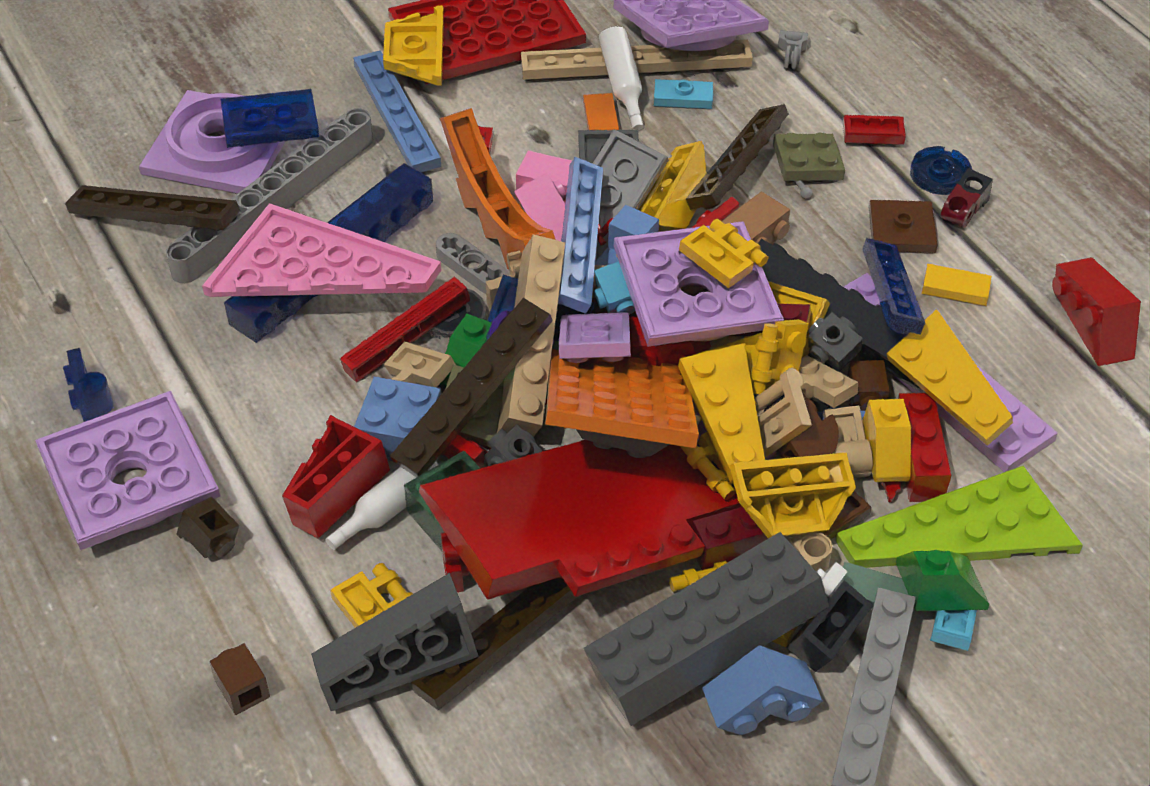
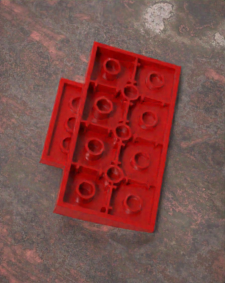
[419,440,742,600]

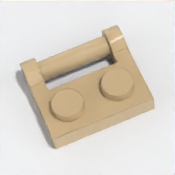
[754,368,812,458]

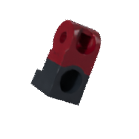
[940,168,993,228]

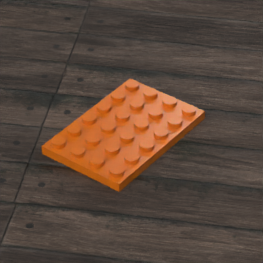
[545,349,699,448]

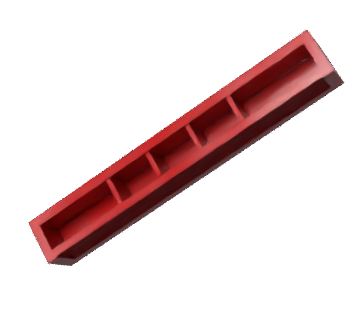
[340,276,471,383]

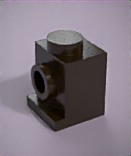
[176,497,240,558]

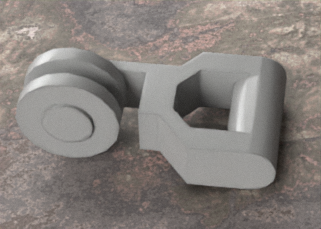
[778,30,808,69]

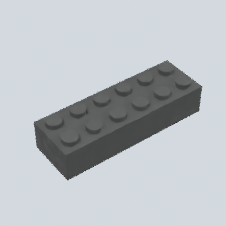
[584,532,829,726]

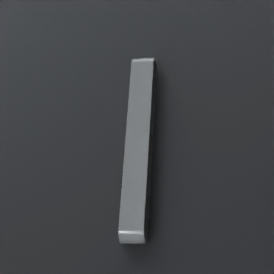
[166,108,373,283]

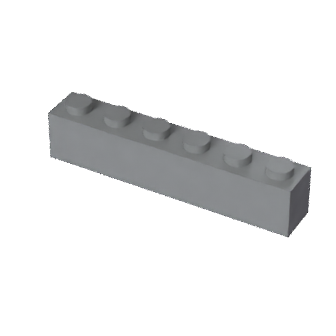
[831,588,916,786]

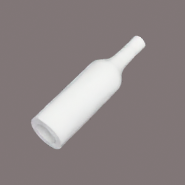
[598,26,644,131]
[325,461,443,550]

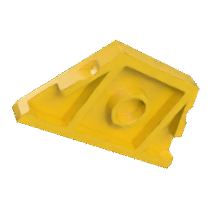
[383,6,444,86]

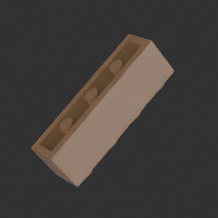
[722,191,790,244]

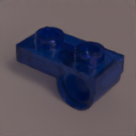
[63,348,114,422]

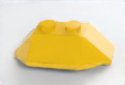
[638,141,706,232]
[729,453,856,538]

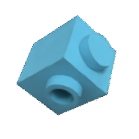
[594,261,635,315]

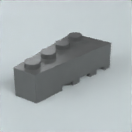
[311,573,479,711]

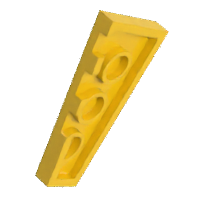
[886,309,1013,446]
[678,343,765,483]

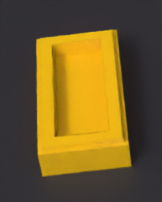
[922,264,992,306]

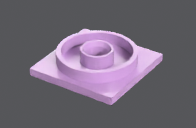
[613,0,769,51]
[139,90,298,193]
[614,221,784,346]
[35,391,221,551]

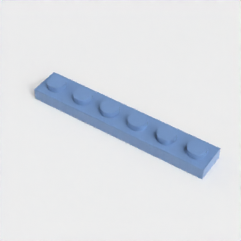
[353,50,441,175]
[558,157,603,313]

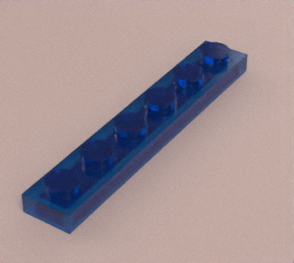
[862,237,925,335]

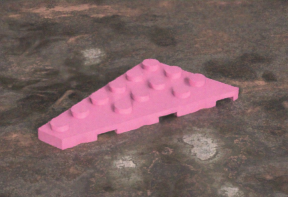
[202,203,441,297]

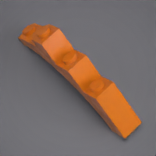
[440,108,556,269]

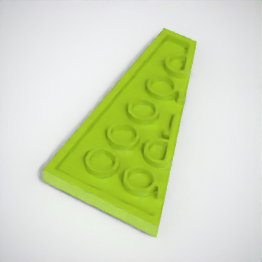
[835,466,1083,568]

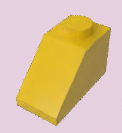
[862,399,911,482]

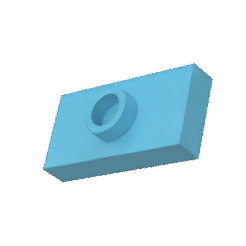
[654,79,713,109]
[930,610,977,651]

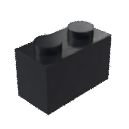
[786,580,873,672]

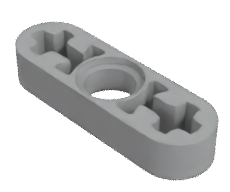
[436,233,509,294]

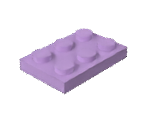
[559,313,631,363]

